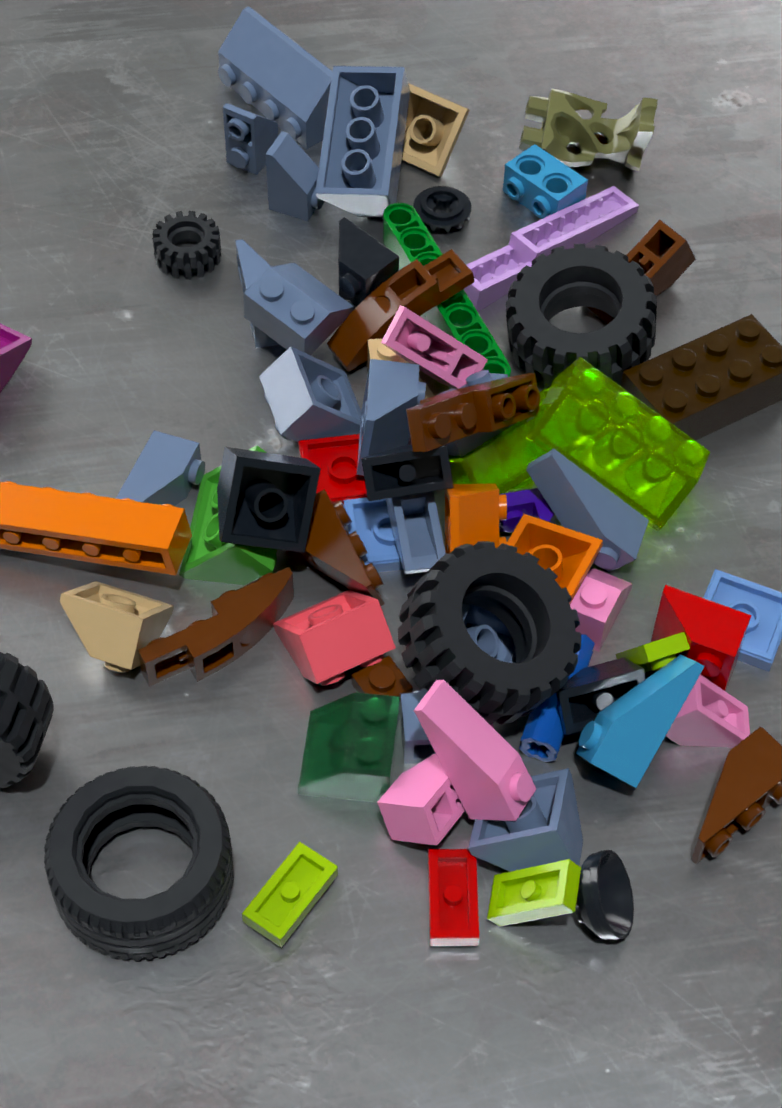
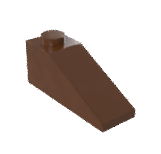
[586,220,696,325]

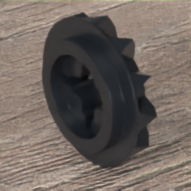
[413,186,472,233]

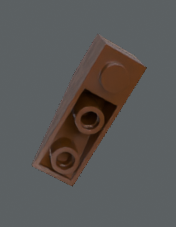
[300,489,385,606]
[691,726,782,864]

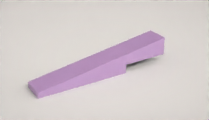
[464,186,639,312]

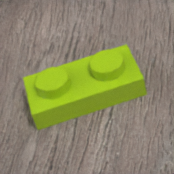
[615,632,690,673]
[242,841,338,948]
[487,859,581,927]

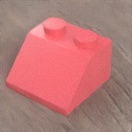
[273,590,396,685]

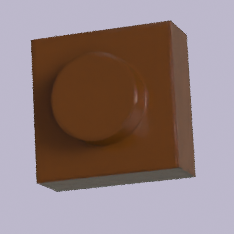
[352,656,413,716]

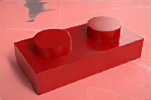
[428,849,479,946]

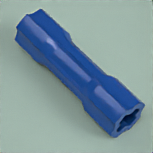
[519,634,595,762]

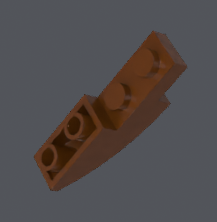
[327,249,475,372]
[406,373,541,452]
[138,567,294,687]

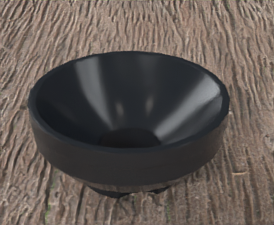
[575,850,634,940]

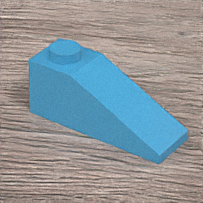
[576,655,705,788]

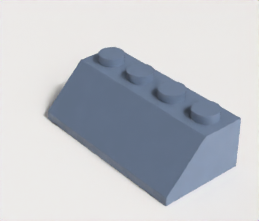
[218,6,333,150]
[315,66,410,217]

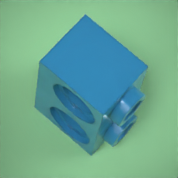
[503,144,588,219]

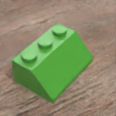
[179,445,277,585]

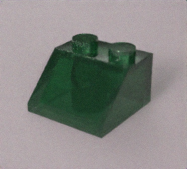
[298,692,400,803]

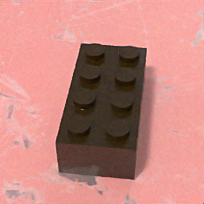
[618,314,782,456]

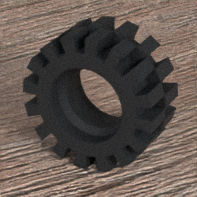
[152,211,221,280]

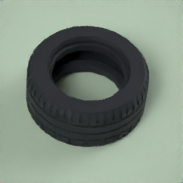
[44,766,234,960]

